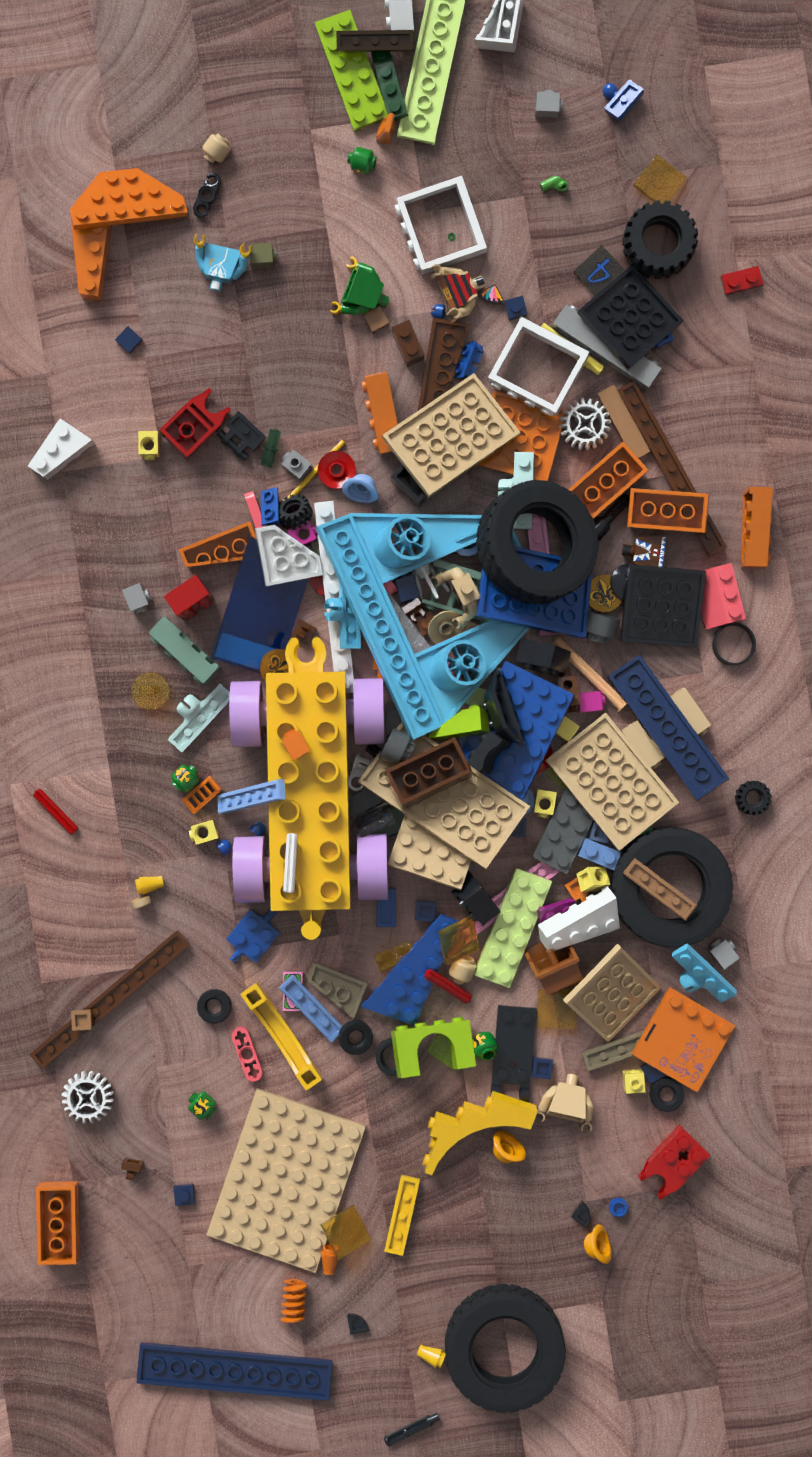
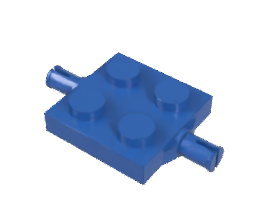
[226,908,280,964]

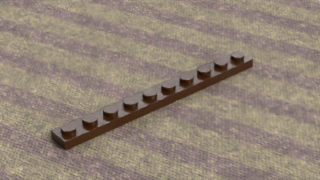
[617,380,727,557]
[30,930,190,1069]

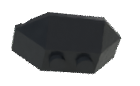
[483,670,527,746]

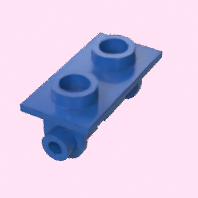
[455,341,484,380]
[261,487,280,527]

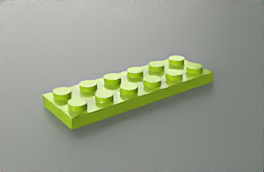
[314,10,388,131]

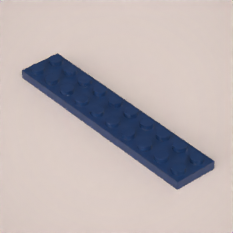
[136,1342,332,1401]

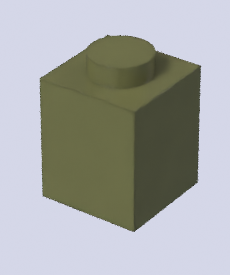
[249,243,277,268]

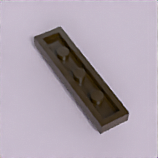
[336,30,413,53]

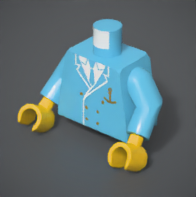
[193,233,253,292]

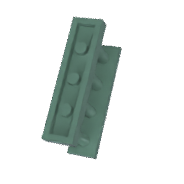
[422,559,490,625]

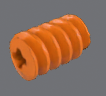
[280,1279,307,1323]

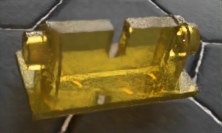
[374,941,413,972]

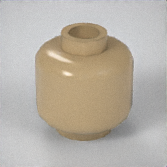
[202,133,231,163]
[449,954,477,984]

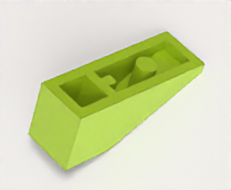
[429,705,489,741]

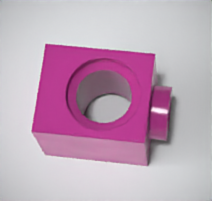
[288,521,318,546]
[578,691,606,713]

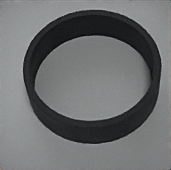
[712,623,756,666]

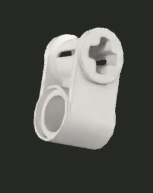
[349,753,374,791]

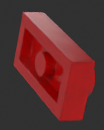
[721,266,763,295]

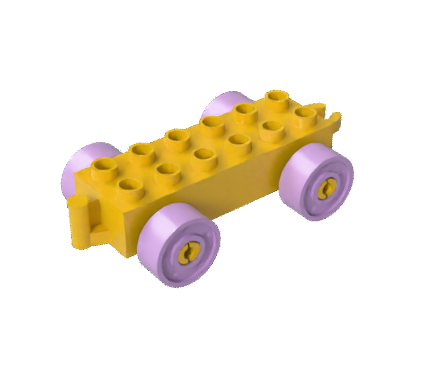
[229,637,388,940]

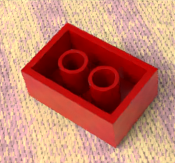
[163,575,215,621]

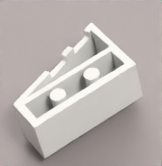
[28,419,95,480]

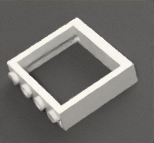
[394,176,487,275]
[488,317,589,417]

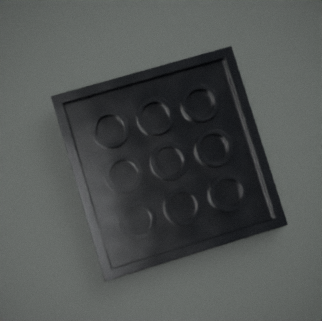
[577,264,684,370]
[620,564,706,647]

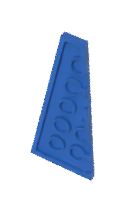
[361,914,459,1026]

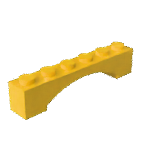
[240,981,323,1091]

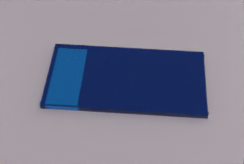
[211,537,309,673]

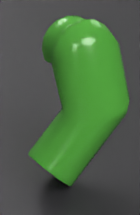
[540,176,569,192]

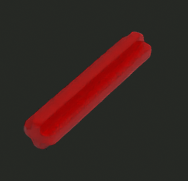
[33,789,78,835]
[424,969,472,1004]

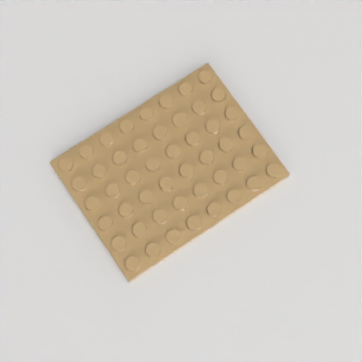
[207,1088,366,1273]

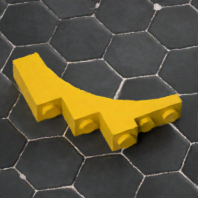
[422,1091,537,1175]

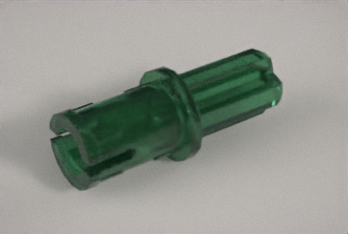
[260,429,281,468]

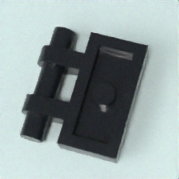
[217,411,266,461]

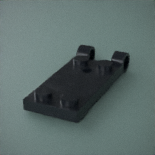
[490,1005,536,1103]

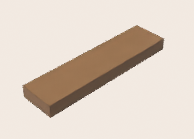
[597,385,651,458]
[623,858,697,921]

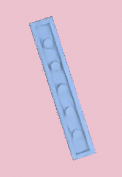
[217,779,286,814]

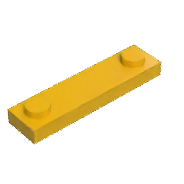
[384,1174,420,1256]

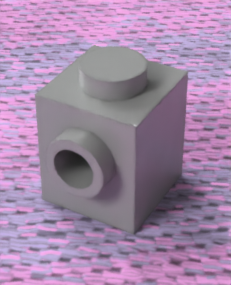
[535,90,563,118]
[282,449,312,481]
[122,583,152,614]
[708,938,739,970]

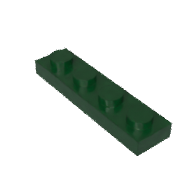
[371,52,409,121]

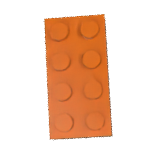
[568,441,648,519]
[627,488,710,533]
[36,1181,80,1265]

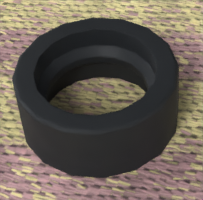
[375,1038,397,1076]

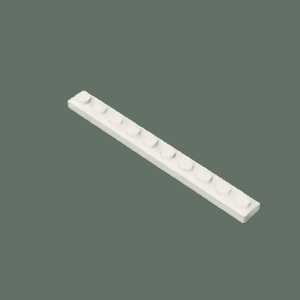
[314,501,354,693]

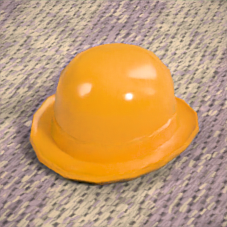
[493,1130,526,1164]
[584,1224,612,1264]

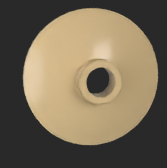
[428,611,465,644]

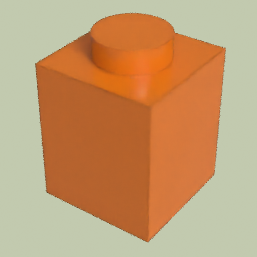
[281,728,311,761]

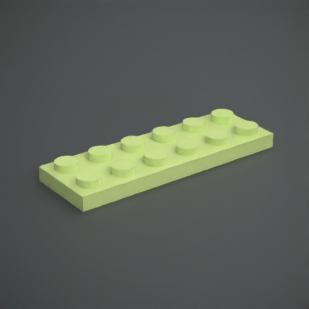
[474,867,552,988]

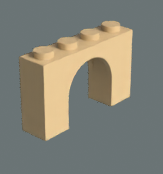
[621,687,711,770]

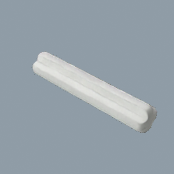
[283,833,298,893]

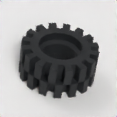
[279,494,313,530]
[735,781,772,815]

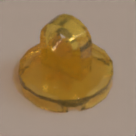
[131,672,170,710]

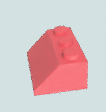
[701,563,746,630]

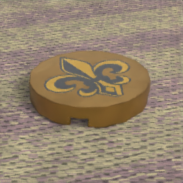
[589,574,622,613]
[259,649,289,682]

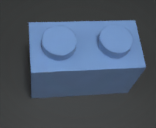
[577,838,621,870]

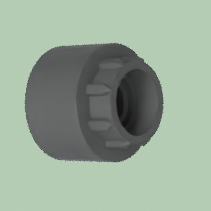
[586,611,620,644]
[378,728,415,766]

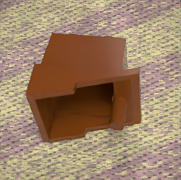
[524,942,583,995]

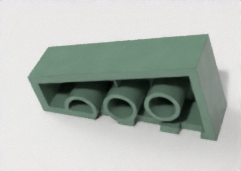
[149,616,223,685]

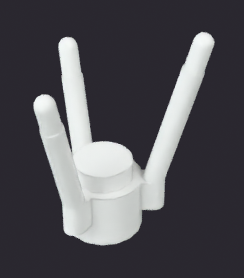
[412,563,450,600]

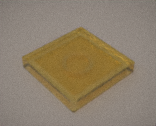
[633,154,687,204]
[438,916,479,966]
[537,989,576,1029]
[320,1205,371,1260]

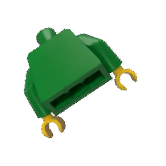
[330,257,389,315]

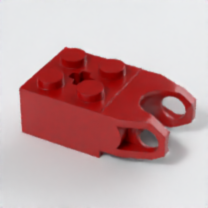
[159,388,231,460]
[638,1124,711,1200]

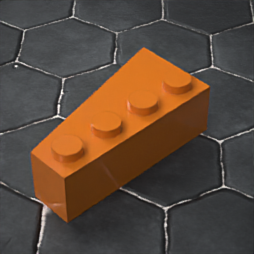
[71,221,112,302]
[362,371,398,454]
[741,487,773,569]
[178,521,260,567]

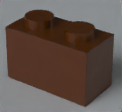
[392,320,424,367]

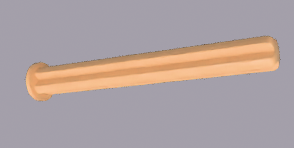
[553,637,627,712]

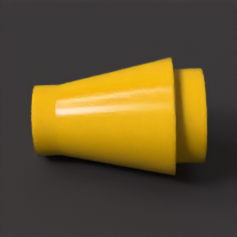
[135,876,164,895]
[416,1345,446,1368]

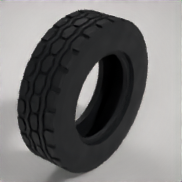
[476,480,599,604]
[610,827,733,948]
[445,1284,566,1413]

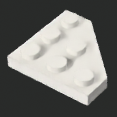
[255,525,323,586]

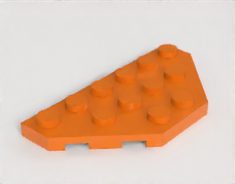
[70,168,188,230]

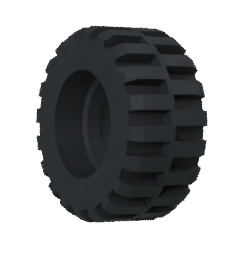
[622,200,698,279]

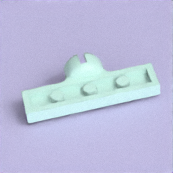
[498,452,534,530]
[168,683,230,752]

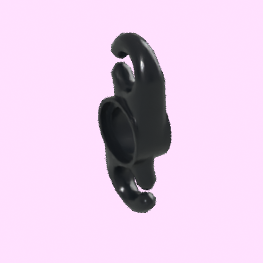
[193,173,221,218]

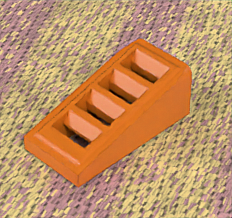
[376,113,395,145]
[182,775,223,814]

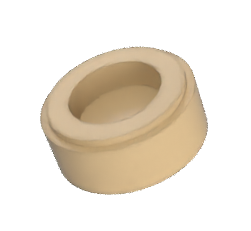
[131,895,151,909]

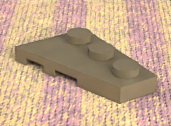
[307,962,368,1019]

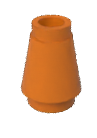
[321,1244,340,1275]

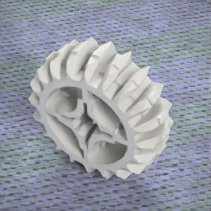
[559,398,611,450]
[62,1071,114,1124]

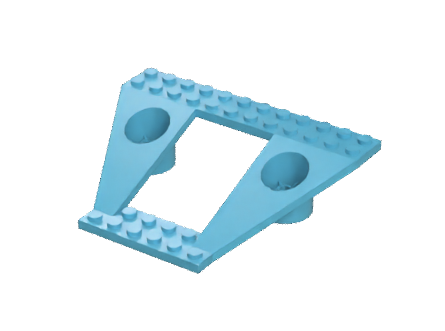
[315,513,529,740]

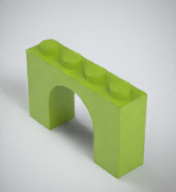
[391,1016,476,1078]

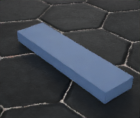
[278,974,342,1043]

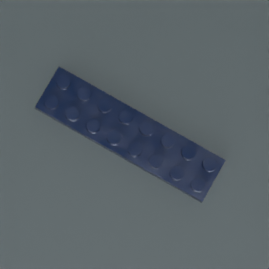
[608,655,729,801]

